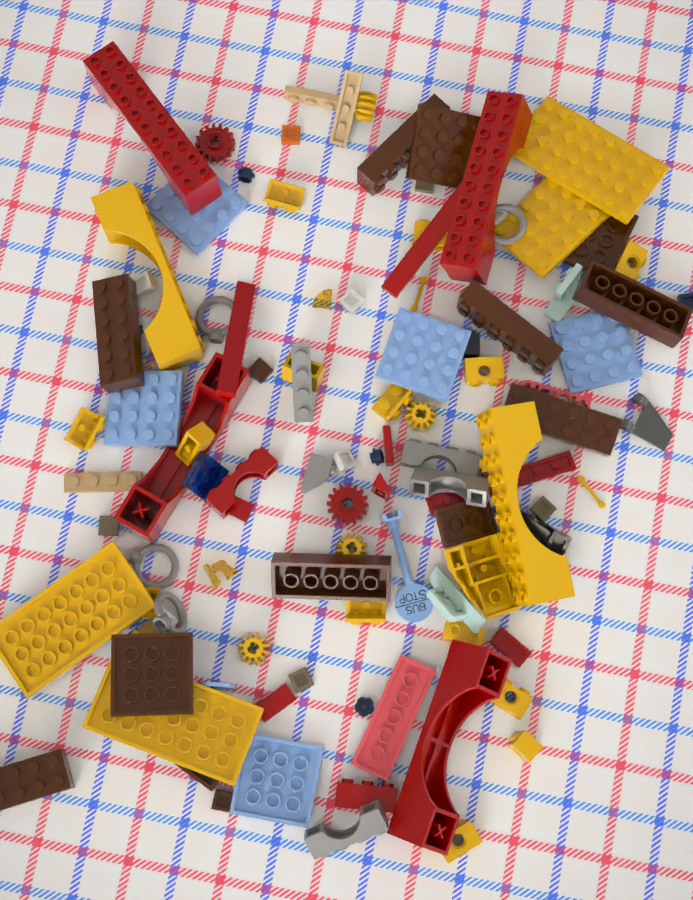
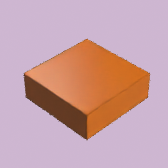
[281,125,301,145]

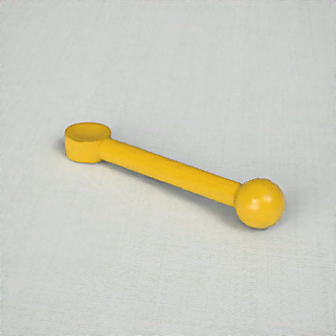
[410,276,428,312]
[577,475,606,508]

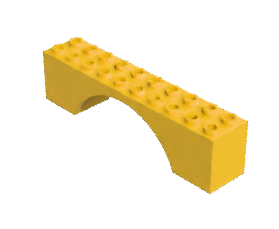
[90,181,206,371]
[476,401,575,607]

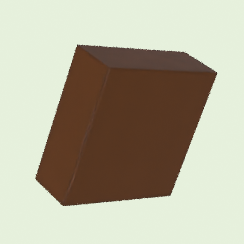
[248,357,274,384]
[211,789,233,813]

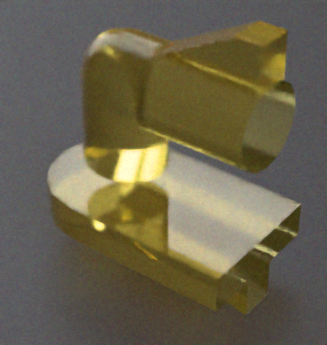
[203,560,238,589]

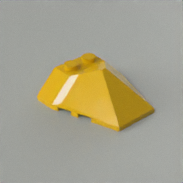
[443,532,519,621]

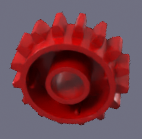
[195,123,236,164]
[326,483,369,526]

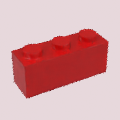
[335,778,398,813]

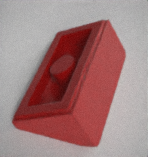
[372,472,391,501]

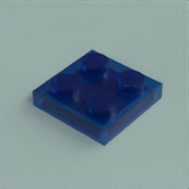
[180,451,229,502]

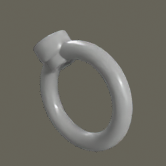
[494,204,527,245]
[195,296,233,344]
[128,544,179,589]
[153,591,188,633]

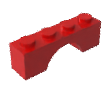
[206,446,279,519]

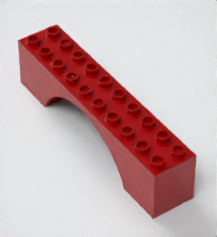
[82,41,222,215]
[439,91,533,285]
[113,352,252,544]
[386,639,512,856]

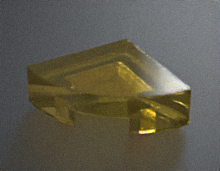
[312,289,332,309]

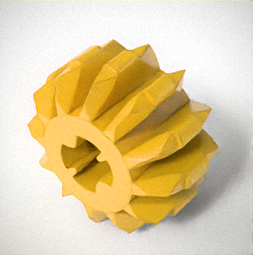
[354,91,377,123]
[404,399,437,432]
[335,533,368,555]
[237,632,270,666]

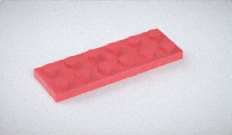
[351,654,436,781]

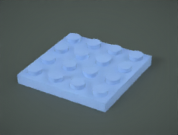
[146,174,249,256]
[375,307,472,402]
[548,311,643,394]
[104,370,185,447]
[229,734,324,828]

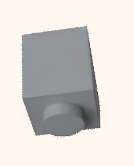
[301,453,336,494]

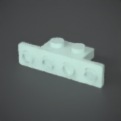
[544,263,583,322]
[426,566,486,633]

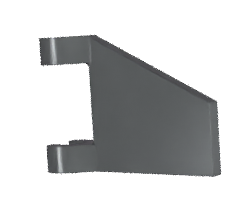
[620,392,673,451]

